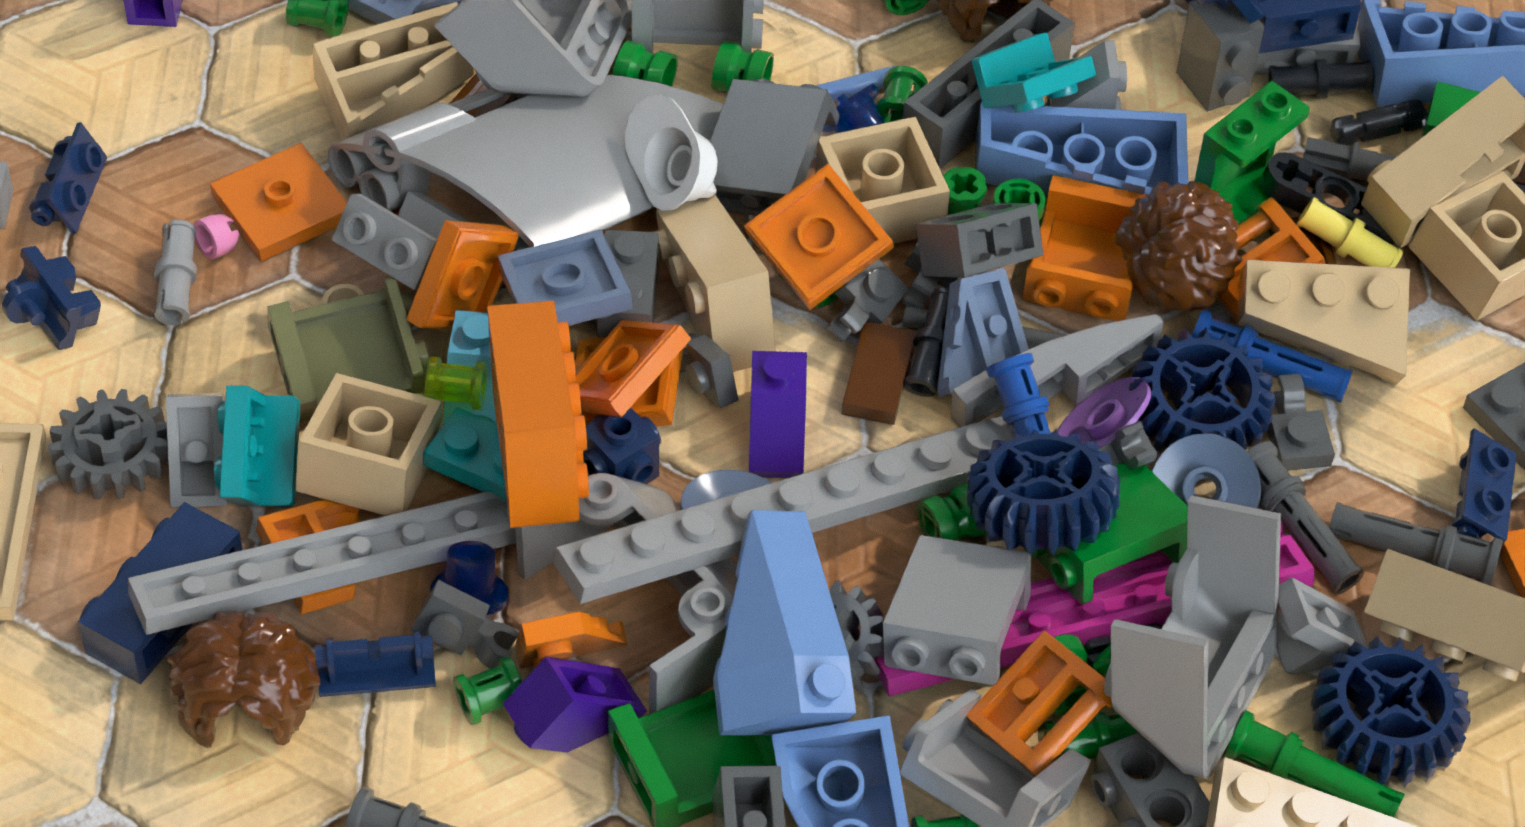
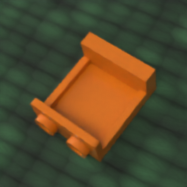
[1022,175,1150,321]

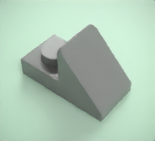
[165,393,228,508]
[1276,577,1368,674]

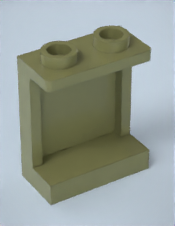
[267,277,431,423]

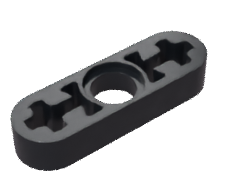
[1260,152,1395,245]

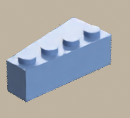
[1357,0,1525,106]
[975,103,1189,199]

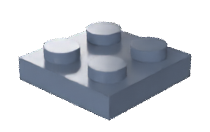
[498,229,633,326]

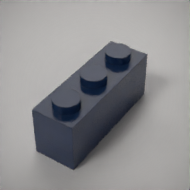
[78,502,243,684]

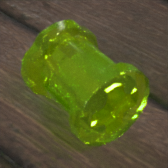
[425,356,488,411]

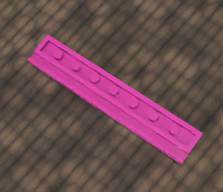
[860,523,1314,697]

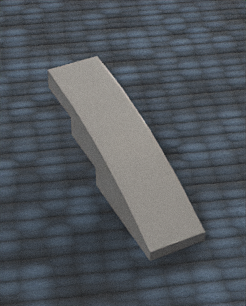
[951,314,1163,427]

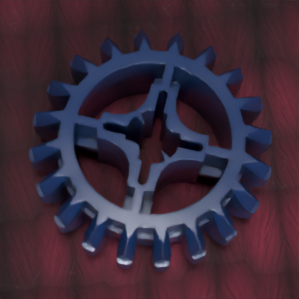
[1129,327,1275,452]
[967,429,1120,555]
[1311,636,1471,788]

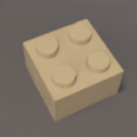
[815,117,950,244]
[1408,171,1525,321]
[296,373,442,516]

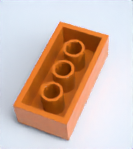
[487,301,589,528]

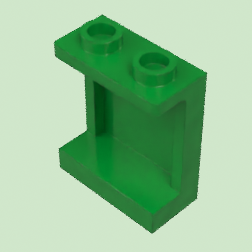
[1194,81,1310,225]
[1023,462,1188,605]
[608,690,776,827]

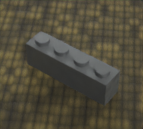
[903,0,1075,168]

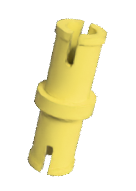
[1297,197,1403,268]

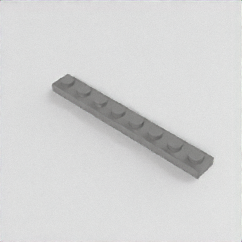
[128,491,516,635]

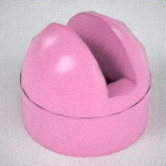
[194,214,239,260]

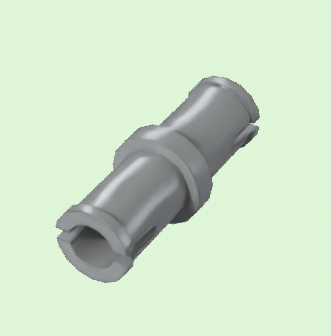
[154,220,197,325]

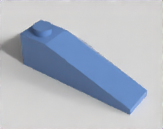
[713,510,856,735]
[772,715,909,827]

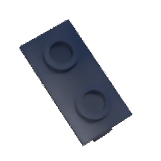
[29,122,107,234]
[1451,428,1517,542]
[315,631,436,697]

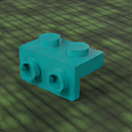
[972,33,1096,113]
[214,386,301,507]
[423,407,507,502]

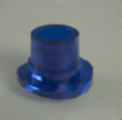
[822,83,885,134]
[430,541,509,615]

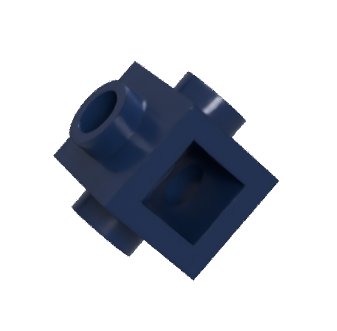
[583,407,661,484]

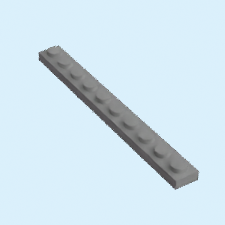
[553,415,1052,604]

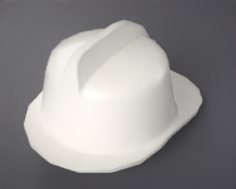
[625,94,718,211]

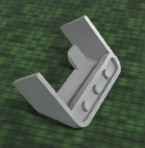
[435,0,632,96]
[515,473,737,714]
[1104,495,1281,779]

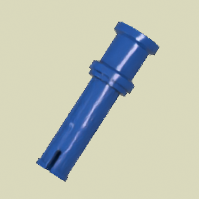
[1192,309,1353,403]
[986,353,1051,436]

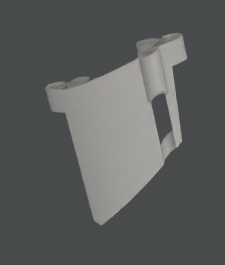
[328,75,724,252]

